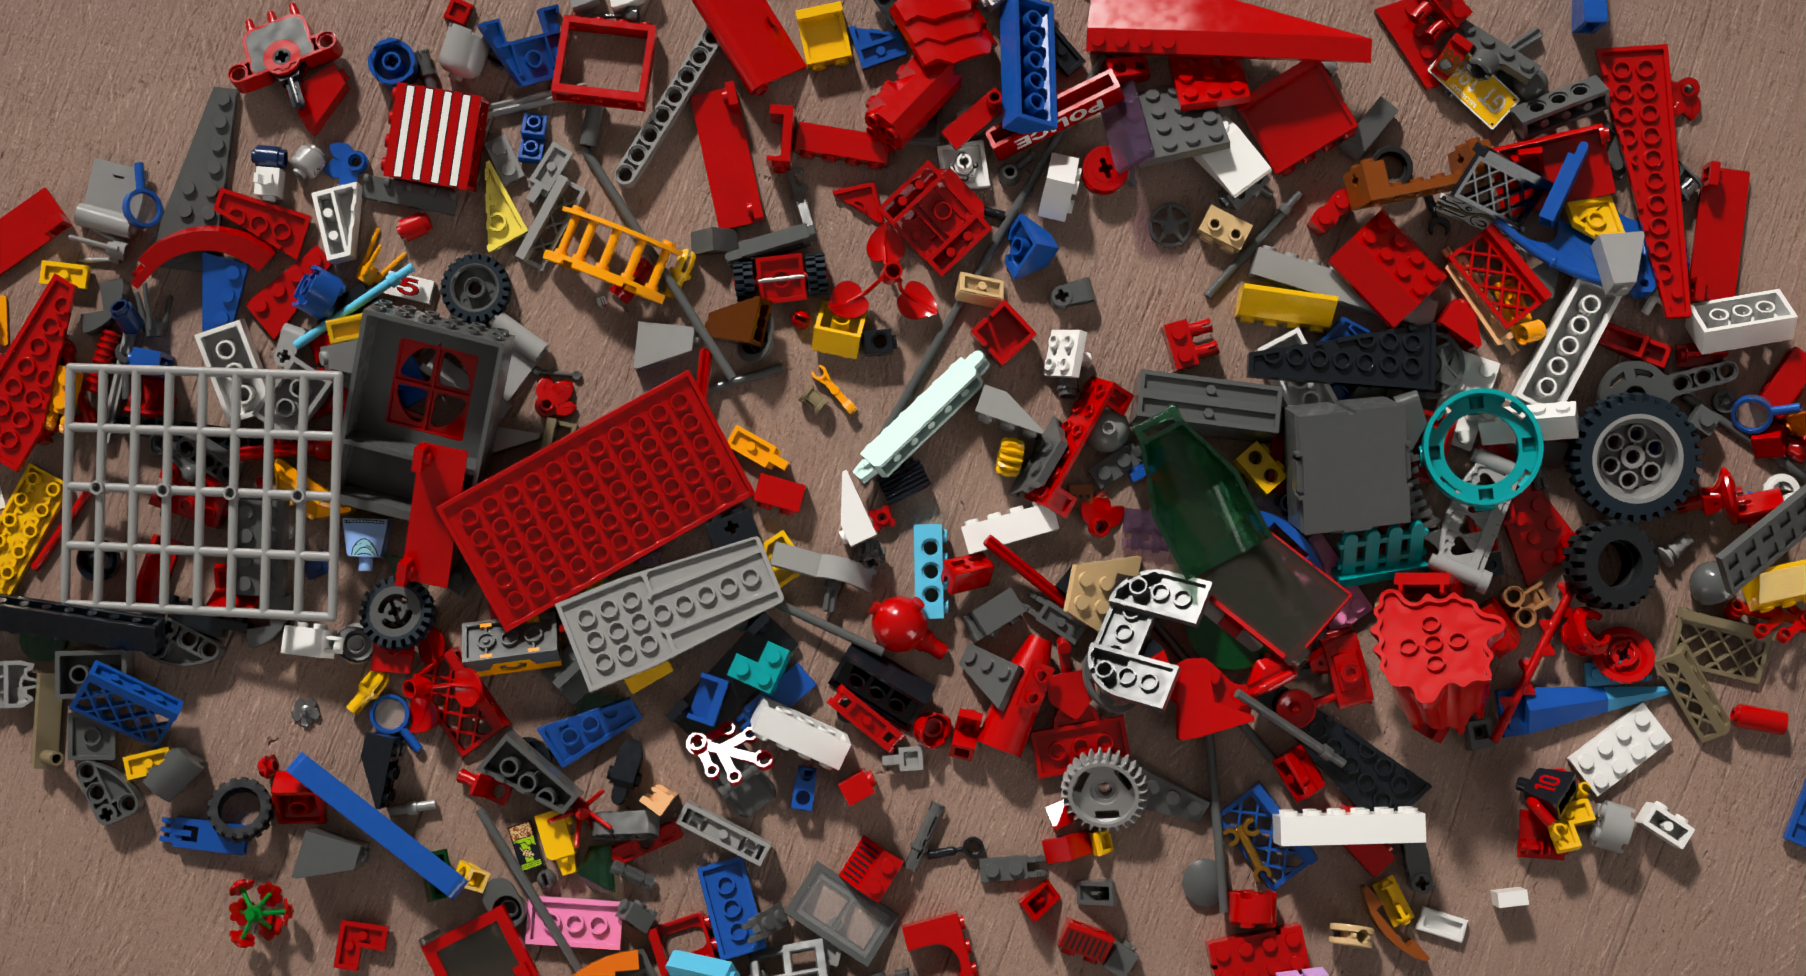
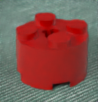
[1229,890,1277,928]

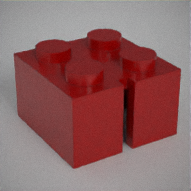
[969,299,1037,368]

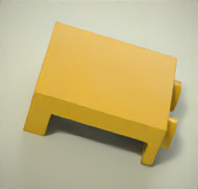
[796,1,853,72]

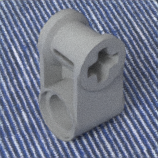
[273,323,309,368]

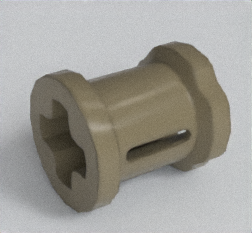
[798,385,829,415]

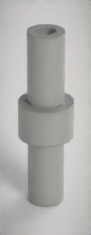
[388,799,437,816]

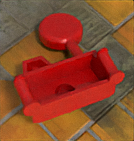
[1275,623,1374,728]

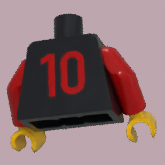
[1516,768,1591,841]

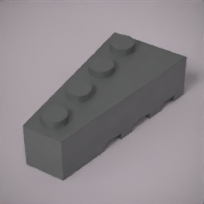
[476,730,584,814]

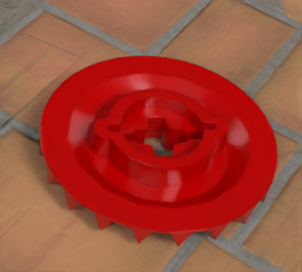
[1592,627,1655,684]

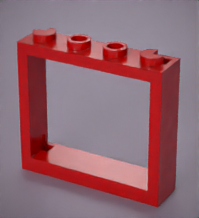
[551,14,658,112]

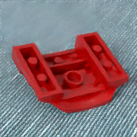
[889,0,998,68]
[877,160,993,277]

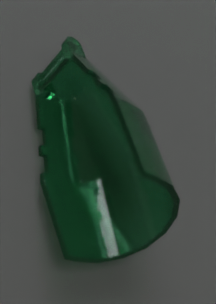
[1132,403,1273,581]

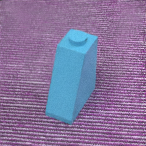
[665,950,740,976]

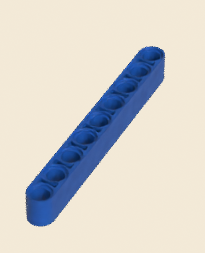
[285,752,469,901]

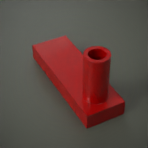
[941,87,1002,151]

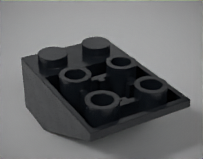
[361,731,405,809]

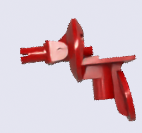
[1676,467,1790,551]

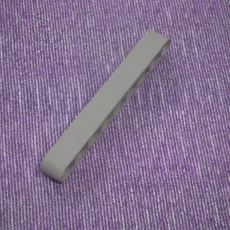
[615,26,721,189]

